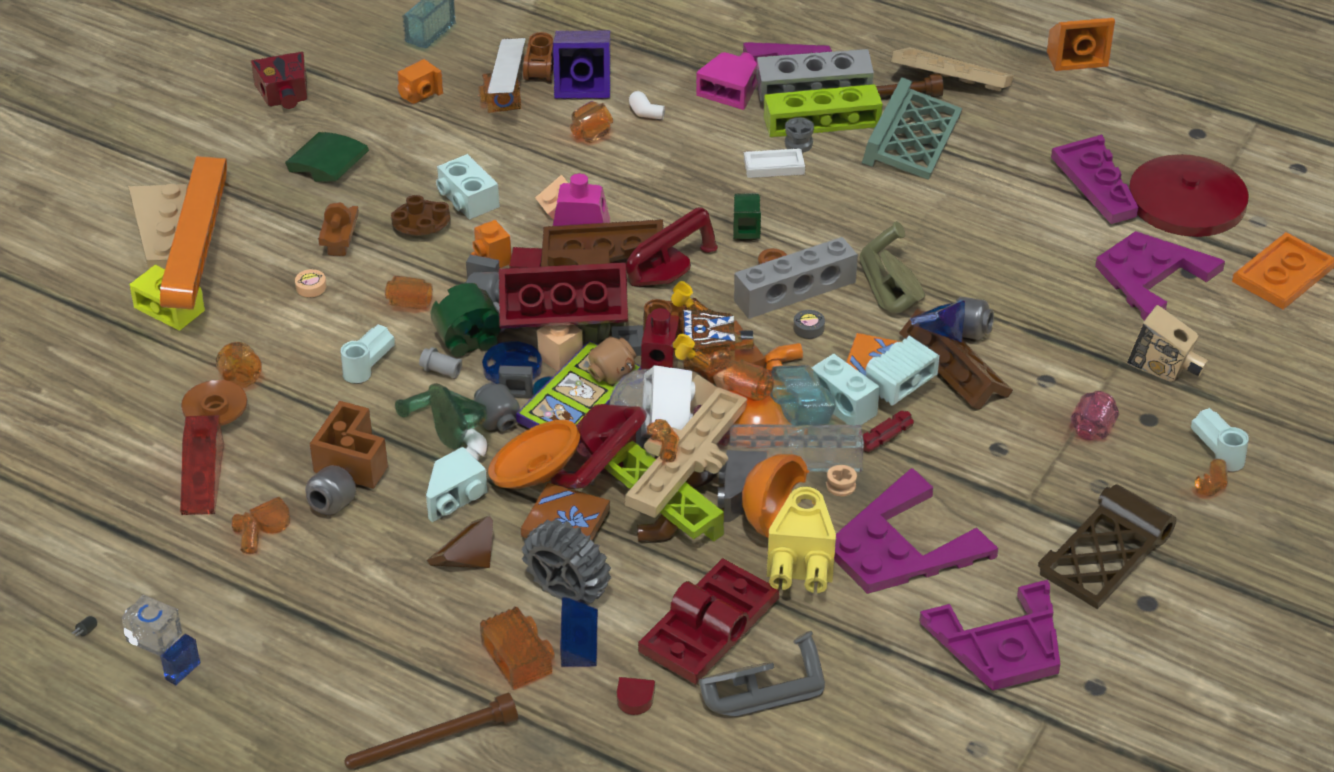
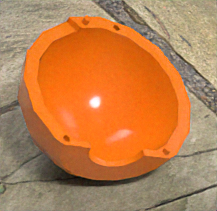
[742,454,809,538]

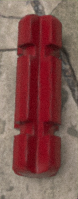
[858,411,914,453]

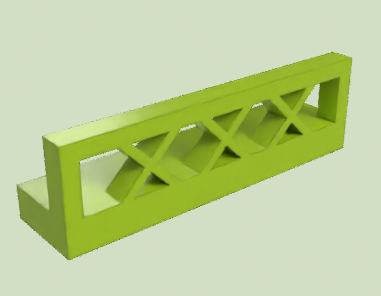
[604,441,724,541]

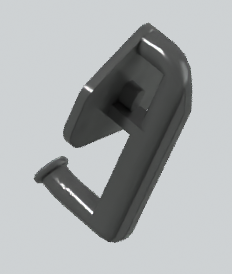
[699,631,825,716]

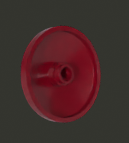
[1129,154,1249,237]

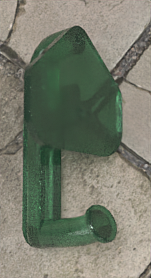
[395,383,488,450]

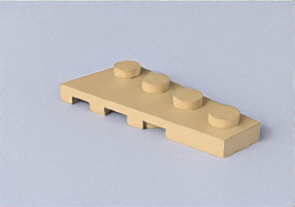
[128,184,188,270]

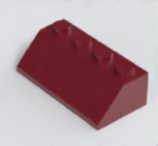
[499,263,628,328]

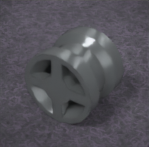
[785,117,814,153]

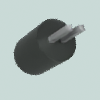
[72,616,98,636]

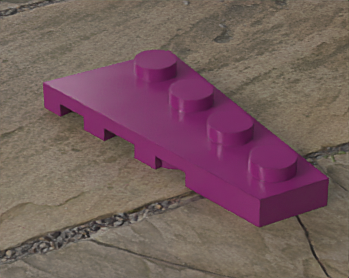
[1051,134,1138,224]

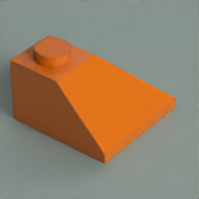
[1047,18,1115,71]

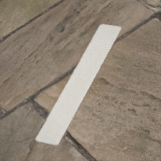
[488,38,525,93]

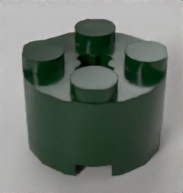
[430,283,502,357]

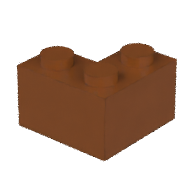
[310,400,388,489]

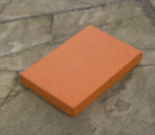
[1232,232,1334,310]

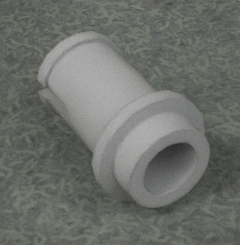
[419,347,462,379]

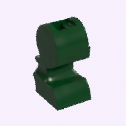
[733,193,761,239]

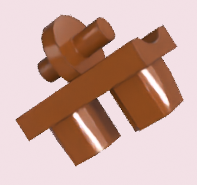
[318,202,359,256]

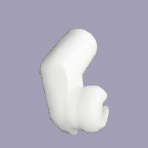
[629,91,665,120]
[456,424,487,461]

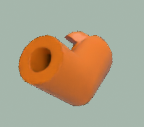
[764,343,803,374]

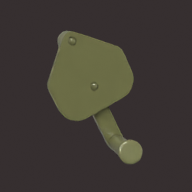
[859,221,925,313]

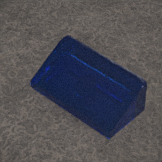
[560,597,598,667]

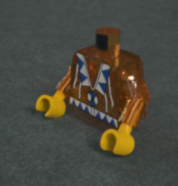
[671,281,754,373]

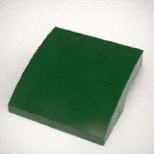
[285,132,369,182]

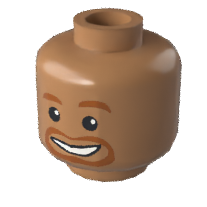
[588,337,636,385]

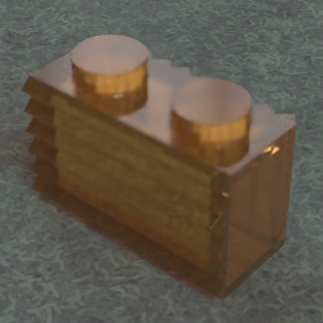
[480,606,555,690]

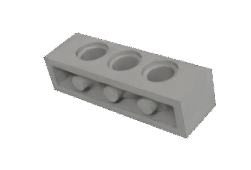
[756,49,874,101]
[734,237,858,319]

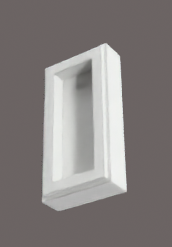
[744,149,805,178]

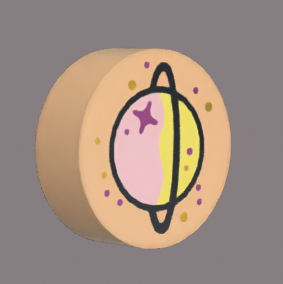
[295,269,327,297]

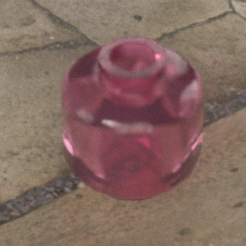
[1070,391,1119,440]

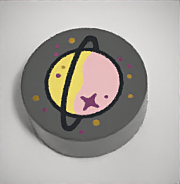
[793,310,825,339]

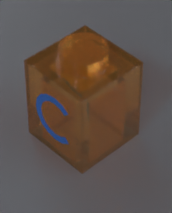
[478,73,521,113]

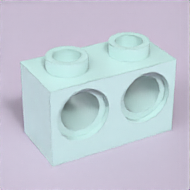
[436,154,500,220]
[809,354,880,430]

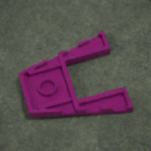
[834,468,998,594]

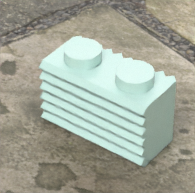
[866,336,940,405]

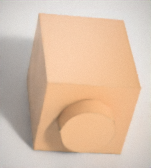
[537,325,583,372]

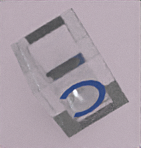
[121,595,182,657]

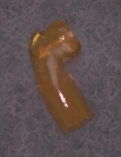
[232,512,260,554]

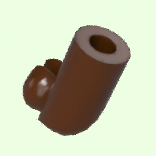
[637,514,681,542]

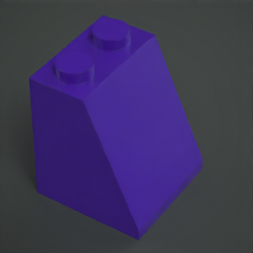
[553,30,611,98]

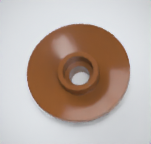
[181,380,247,427]

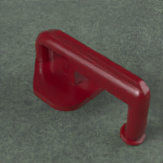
[626,207,718,286]
[550,404,647,489]

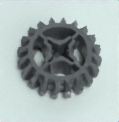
[521,519,611,607]

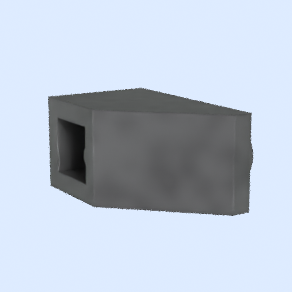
[717,450,767,522]

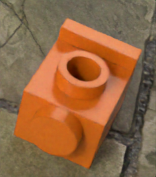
[398,59,443,104]
[471,220,511,268]

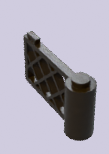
[1038,484,1176,609]

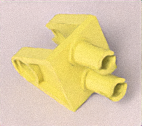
[767,487,836,593]

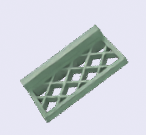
[862,78,962,180]

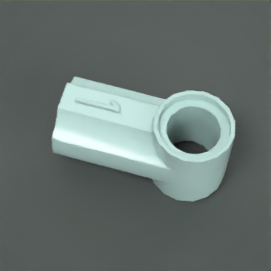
[341,324,395,383]
[1191,408,1249,472]

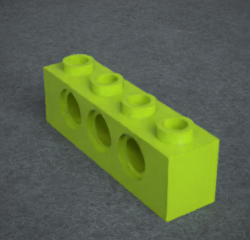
[764,84,883,138]

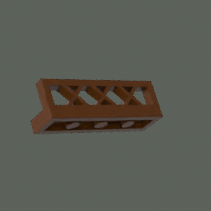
[899,308,1013,410]

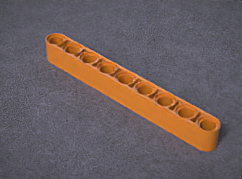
[160,156,227,309]

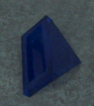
[910,300,965,342]

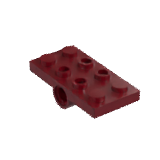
[638,558,779,684]

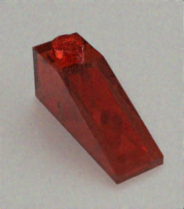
[180,415,224,515]

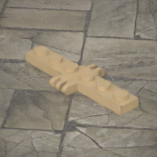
[625,387,747,518]

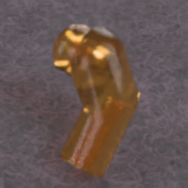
[647,419,680,462]
[1194,459,1228,497]

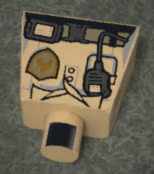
[1126,305,1208,382]

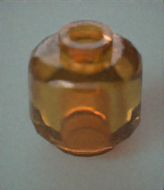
[569,101,613,144]
[216,342,262,388]

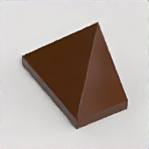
[427,515,493,568]

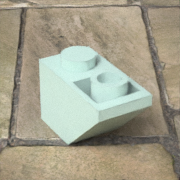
[426,447,488,522]

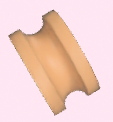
[826,465,857,496]

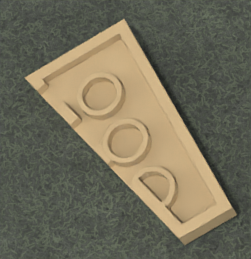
[891,47,1014,91]

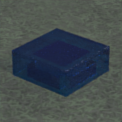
[160,633,201,686]

